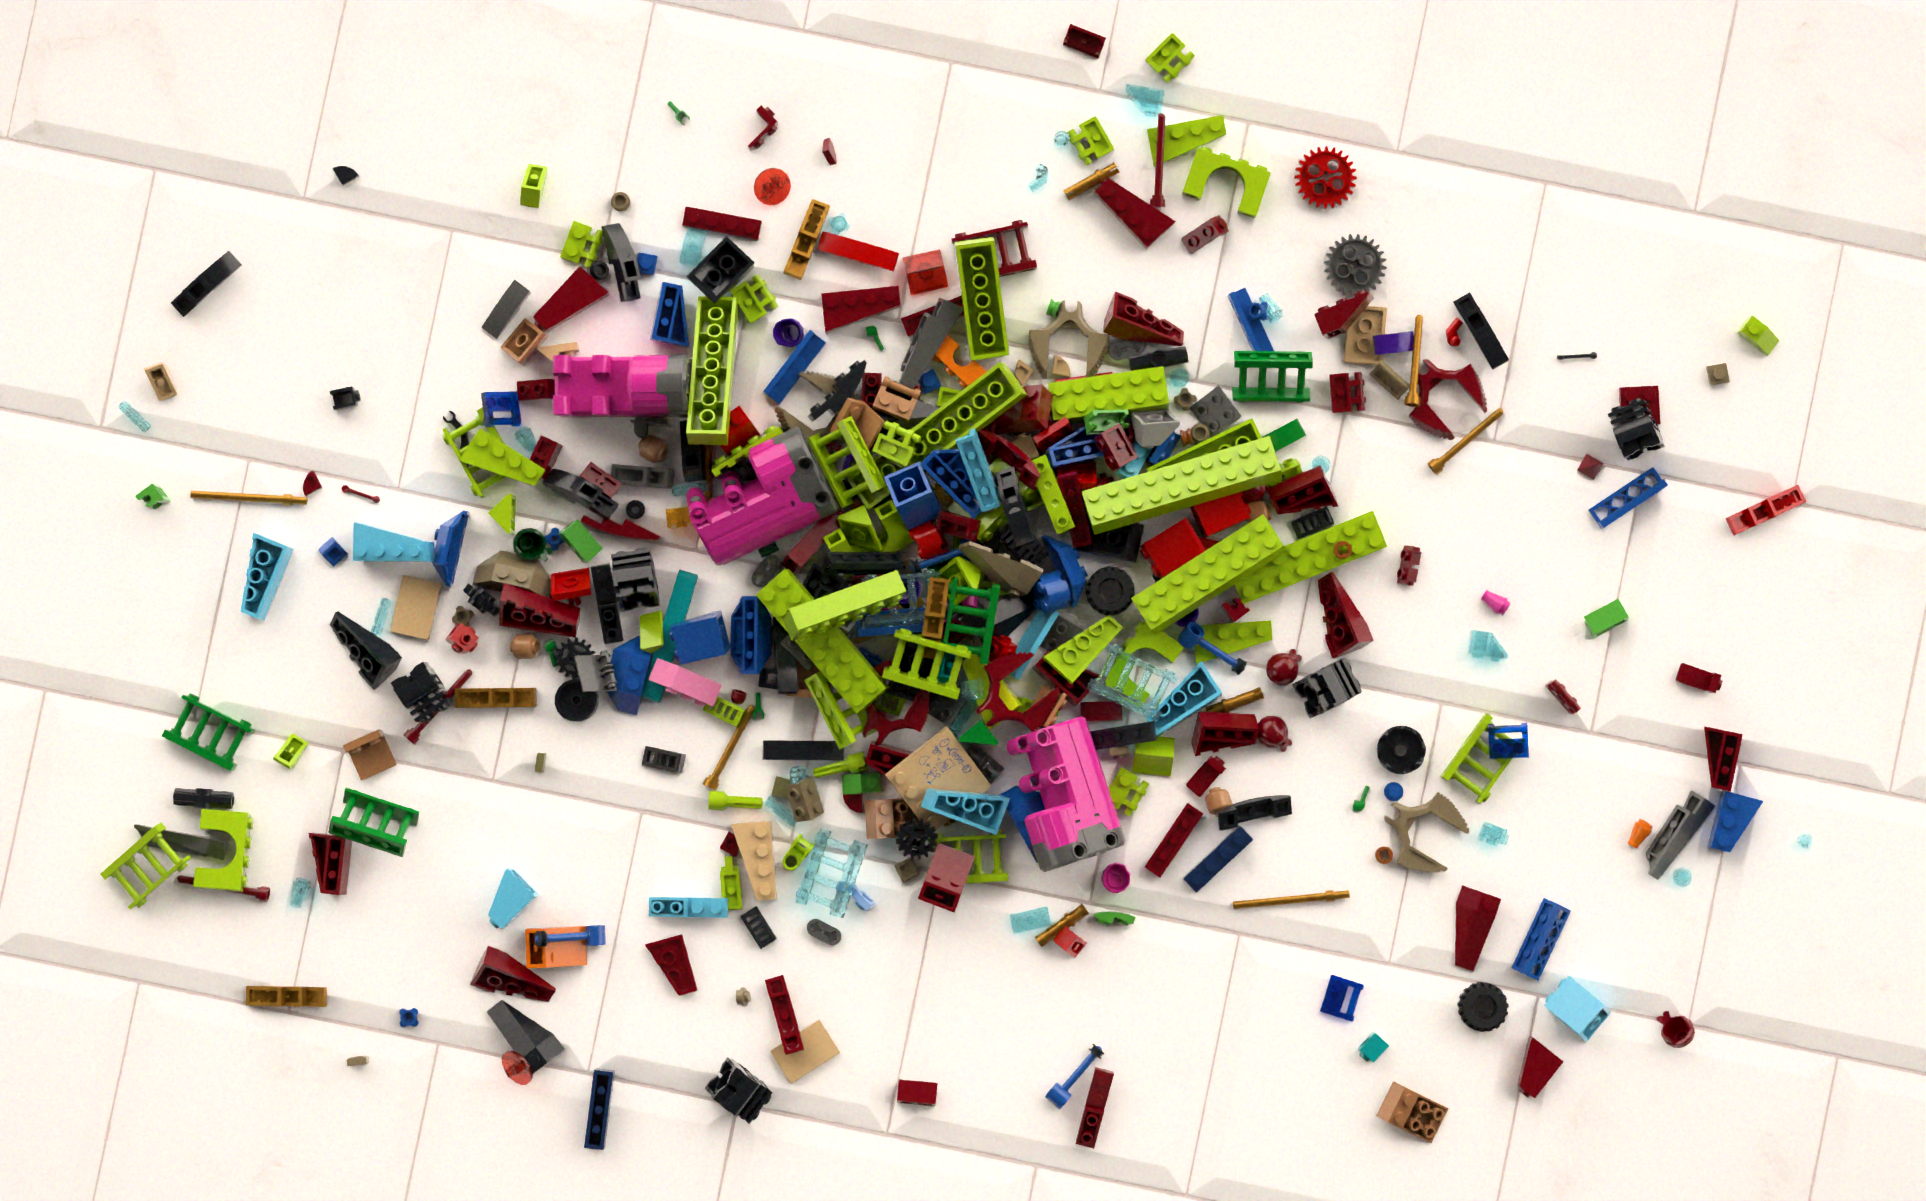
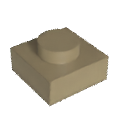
[1706,363,1730,386]
[1108,745,1129,760]

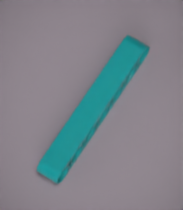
[641,569,698,703]

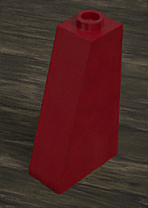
[533,266,610,332]
[781,509,844,576]

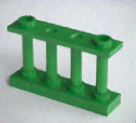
[1232,351,1313,403]
[941,577,1000,665]
[162,693,255,771]
[328,788,420,858]

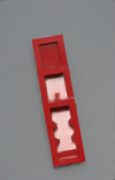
[817,231,899,272]
[1725,485,1806,536]

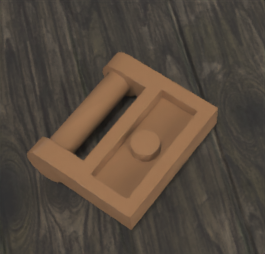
[872,376,921,423]

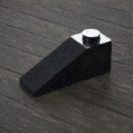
[680,420,704,482]

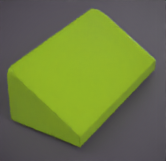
[639,611,663,653]

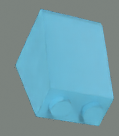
[488,867,539,929]
[1544,976,1611,1042]

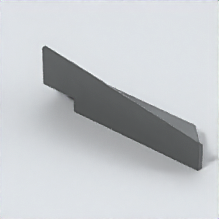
[899,297,963,388]
[1646,790,1715,880]
[134,824,228,861]

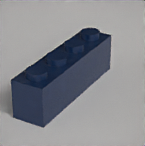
[1182,825,1253,893]
[584,1068,615,1150]

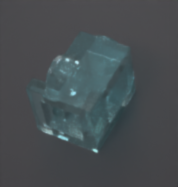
[960,679,986,701]
[1477,822,1509,846]

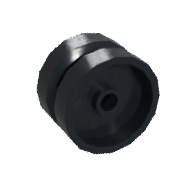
[554,679,599,722]

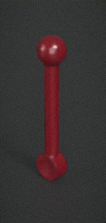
[341,485,380,503]

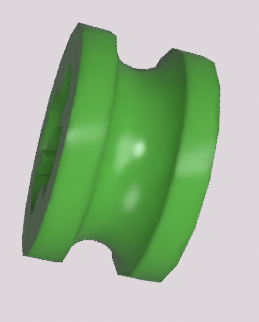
[1046,298,1060,318]

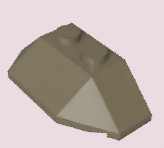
[472,550,551,598]

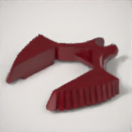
[1408,359,1488,440]
[976,652,1060,732]
[862,660,930,745]

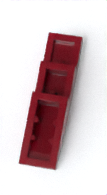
[580,515,661,541]

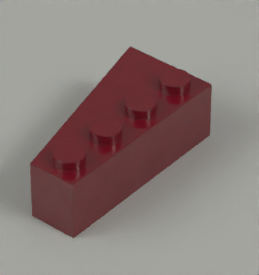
[1094,178,1176,250]
[821,286,901,334]
[499,583,581,638]

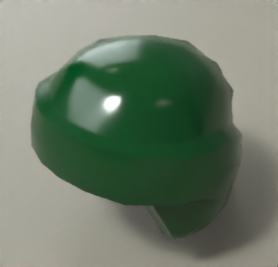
[512,528,553,562]

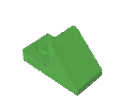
[842,772,882,794]

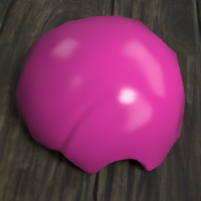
[1101,862,1131,893]

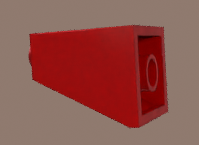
[720,406,760,456]
[1190,491,1251,538]
[1140,518,1206,579]

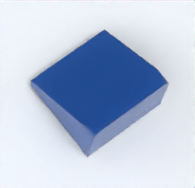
[318,537,348,567]

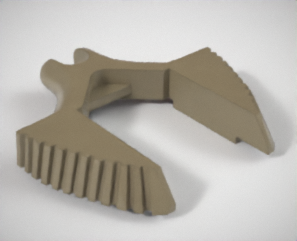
[1028,300,1110,379]
[775,371,847,444]
[1384,792,1470,873]

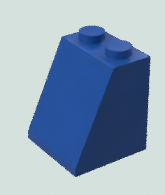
[884,461,942,530]
[669,610,730,665]

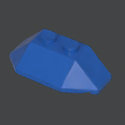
[920,449,981,519]
[432,510,470,588]
[1041,535,1088,608]
[730,596,771,674]
[607,636,654,716]
[999,785,1045,863]

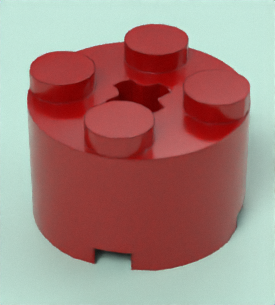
[909,519,950,560]

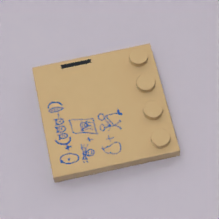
[885,726,992,830]

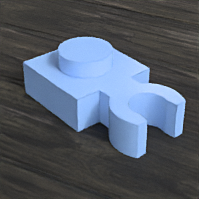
[844,882,876,911]

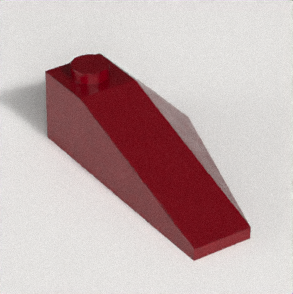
[470,946,556,1002]

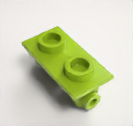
[1266,458,1303,487]

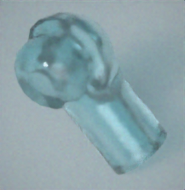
[1027,164,1049,192]

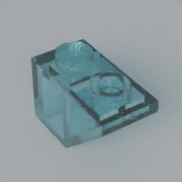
[1467,630,1508,662]

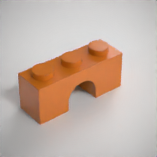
[932,335,987,389]

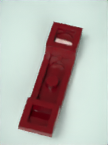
[977,430,1040,490]
[765,975,804,1055]

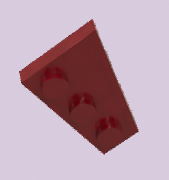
[645,934,698,996]

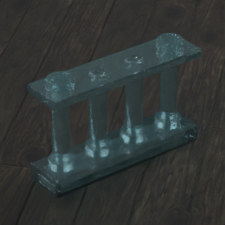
[862,569,940,628]
[1086,643,1178,722]
[796,828,868,918]

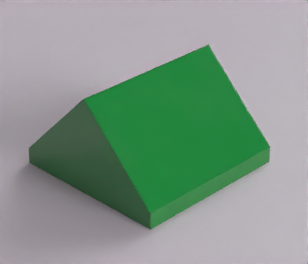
[959,720,998,745]

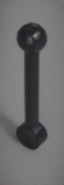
[1557,351,1597,360]

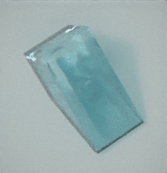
[1125,84,1164,118]
[679,227,707,268]

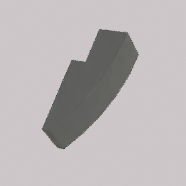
[481,279,532,339]
[611,464,674,489]

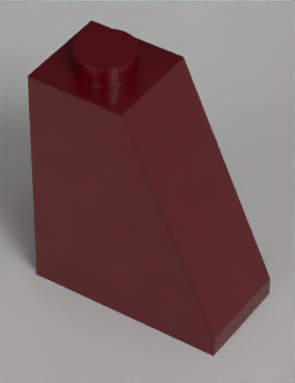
[1517,1036,1564,1098]

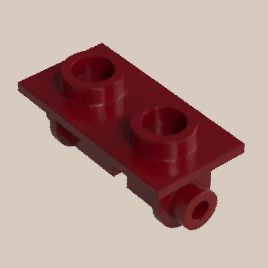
[1397,545,1422,586]

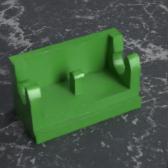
[1084,409,1129,435]
[135,483,171,509]
[558,519,603,563]
[1584,599,1629,639]

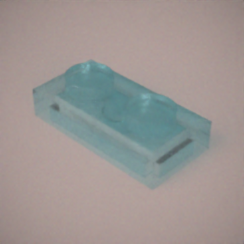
[1009,906,1051,934]

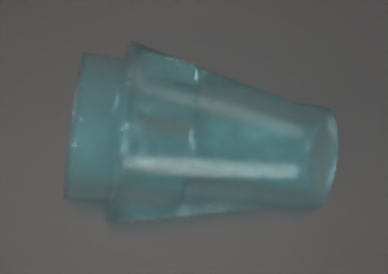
[1259,293,1284,323]
[513,425,537,454]
[290,877,312,908]

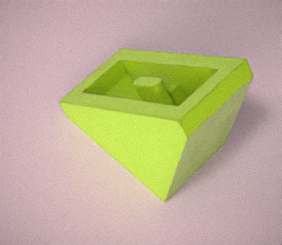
[273,733,309,769]

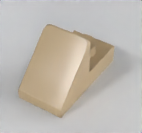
[538,342,579,362]
[144,362,178,401]

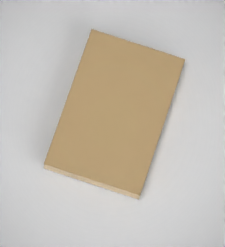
[1343,306,1387,366]
[390,575,442,640]
[770,1019,840,1084]

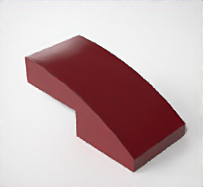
[1080,701,1123,721]

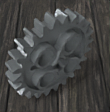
[1323,234,1387,297]

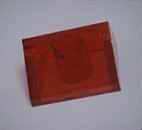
[902,249,948,295]

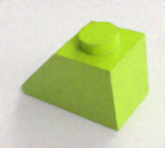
[520,164,548,208]
[1737,315,1780,356]

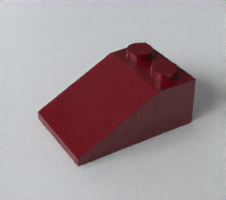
[994,384,1053,434]

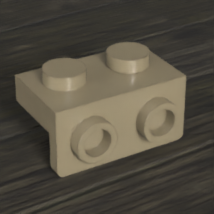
[785,776,824,822]

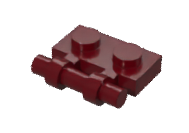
[1329,372,1366,413]
[1544,679,1581,714]

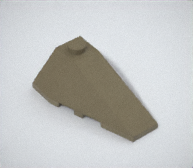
[959,541,1044,598]

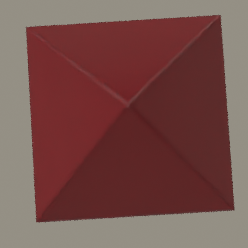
[1577,453,1603,480]

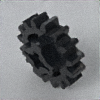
[463,583,499,617]
[554,637,596,679]
[896,817,938,860]

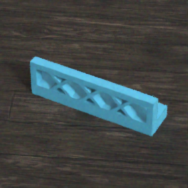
[956,428,1001,512]
[1009,610,1059,680]

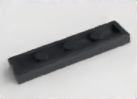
[1090,721,1157,750]

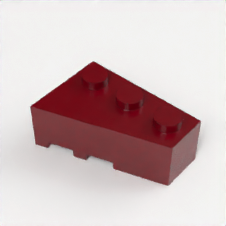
[1267,465,1339,515]
[865,740,913,776]

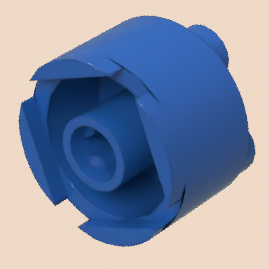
[1031,570,1071,614]

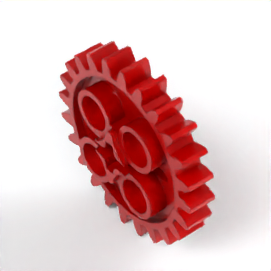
[1294,146,1357,209]

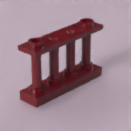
[951,220,1037,277]

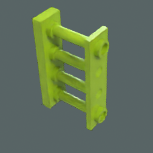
[441,407,506,498]
[807,416,887,508]
[1032,454,1075,535]
[882,628,971,699]
[804,671,877,750]
[1440,713,1525,804]
[100,822,191,910]
[928,830,1008,883]

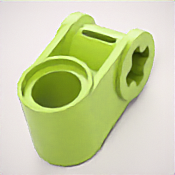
[782,833,816,870]

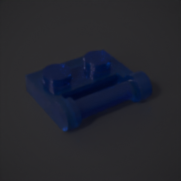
[481,391,522,427]
[1487,723,1529,759]
[1319,974,1365,1022]

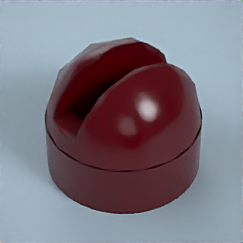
[731,689,747,705]

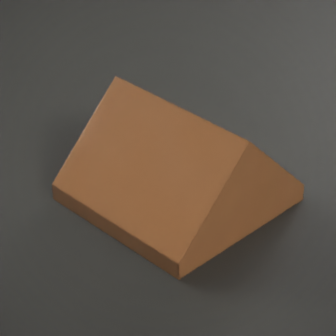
[500,318,548,367]

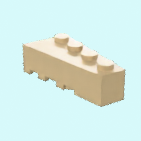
[731,821,777,901]

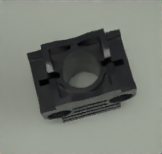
[1607,398,1665,461]
[611,548,660,612]
[1292,658,1362,719]
[390,661,453,723]
[705,1057,773,1124]

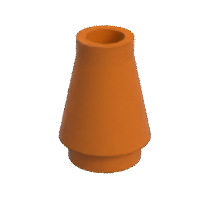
[1627,818,1653,849]

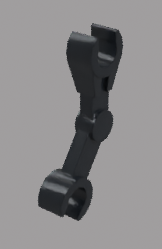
[443,410,470,449]

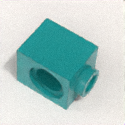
[1358,1031,1389,1063]

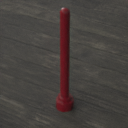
[1150,113,1166,207]
[403,669,473,745]
[177,875,270,903]

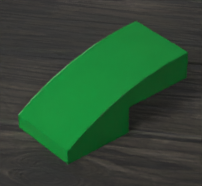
[1262,418,1306,452]

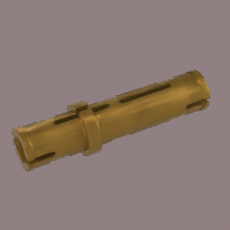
[1063,162,1120,201]
[1205,687,1264,713]
[1035,904,1089,947]

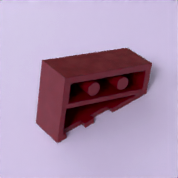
[1032,651,1103,707]
[1191,712,1259,757]
[1704,726,1743,792]
[308,832,352,895]

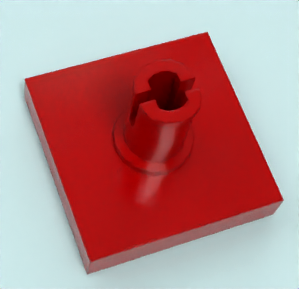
[1032,417,1074,455]
[1057,462,1097,493]
[551,567,591,606]

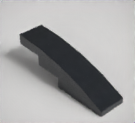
[772,617,798,694]
[762,740,844,760]

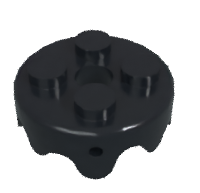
[1376,726,1426,774]

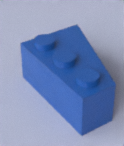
[650,282,690,348]
[1043,426,1105,470]
[1707,791,1763,853]

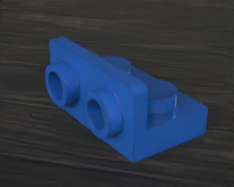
[1146,431,1181,465]

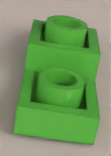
[1094,911,1136,926]

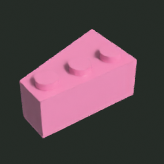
[648,658,722,707]

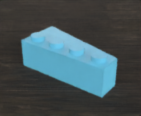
[353,522,434,562]
[240,532,294,621]
[1146,661,1222,738]
[921,788,1010,835]

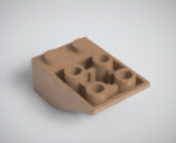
[864,798,922,839]
[1376,1081,1449,1143]

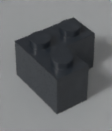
[803,563,851,599]

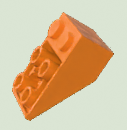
[525,926,587,968]

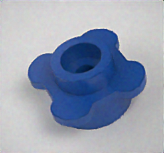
[1249,302,1268,322]
[544,527,565,551]
[399,1008,419,1028]

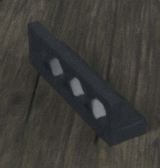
[820,552,904,574]

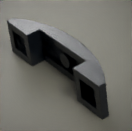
[1217,795,1292,831]

